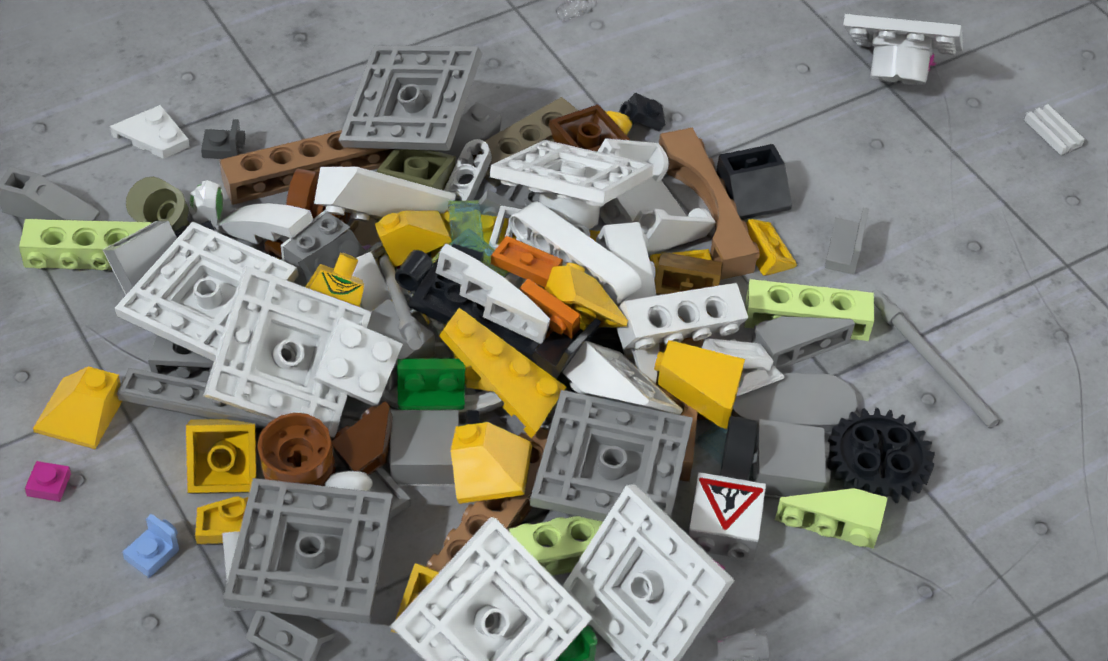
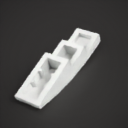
[215,203,314,244]
[436,243,550,344]

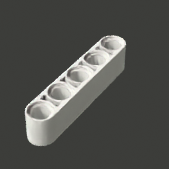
[509,201,642,305]

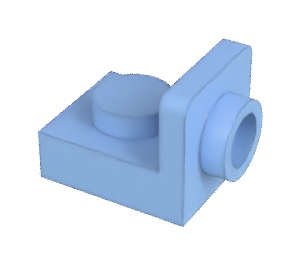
[123,514,179,578]

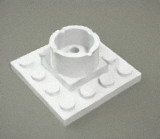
[843,14,963,85]
[490,140,654,229]
[115,221,299,361]
[203,266,371,439]
[562,484,734,661]
[390,517,592,661]

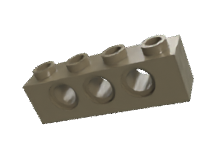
[473,97,579,188]

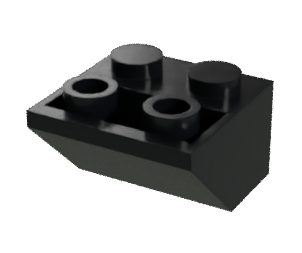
[716,144,792,220]

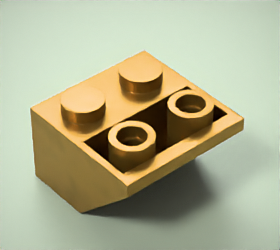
[655,252,722,317]

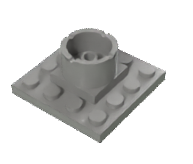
[339,46,482,151]
[530,390,693,522]
[223,478,393,623]

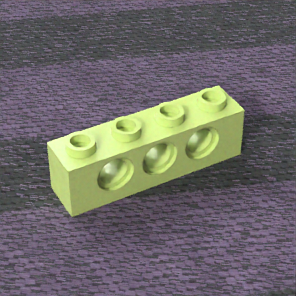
[19,219,151,270]
[744,279,874,341]
[509,516,603,576]

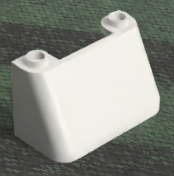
[597,138,716,256]

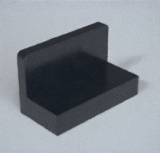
[530,318,601,379]

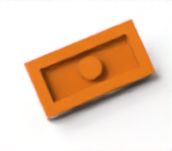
[490,236,563,287]
[520,279,580,339]

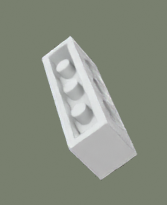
[616,283,748,351]

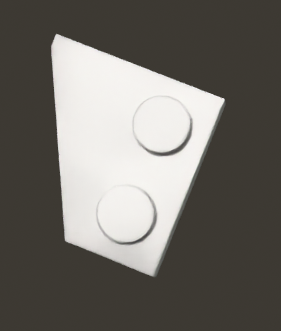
[110,105,190,159]

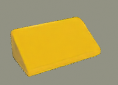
[746,219,797,276]

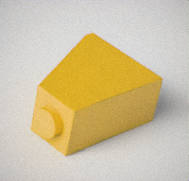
[654,340,745,429]

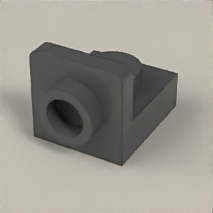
[201,119,245,159]

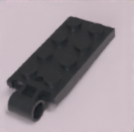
[395,250,551,359]

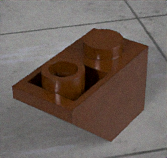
[331,401,393,476]

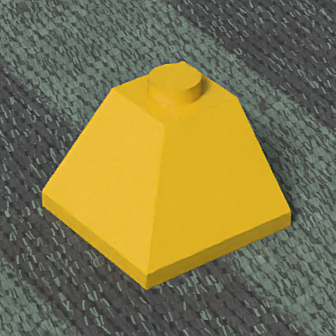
[375,211,452,268]
[545,263,628,328]
[33,366,122,449]
[186,419,257,493]
[451,422,532,504]

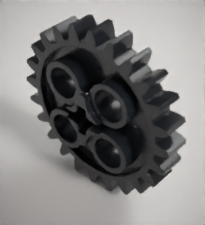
[828,408,935,504]

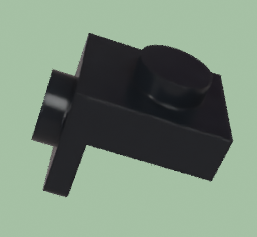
[619,92,666,131]

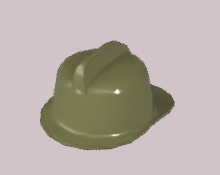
[126,176,190,232]

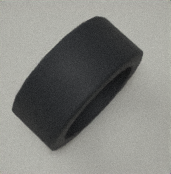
[720,416,757,481]

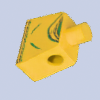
[306,253,364,307]

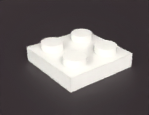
[313,317,403,406]

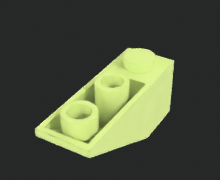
[775,488,888,549]

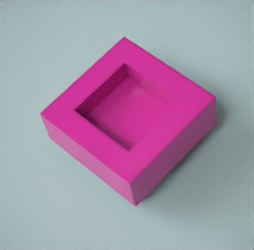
[25,461,71,502]

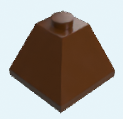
[549,104,630,152]

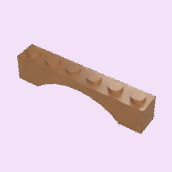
[659,127,760,280]

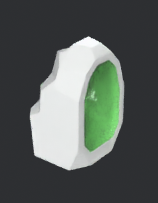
[189,180,224,228]

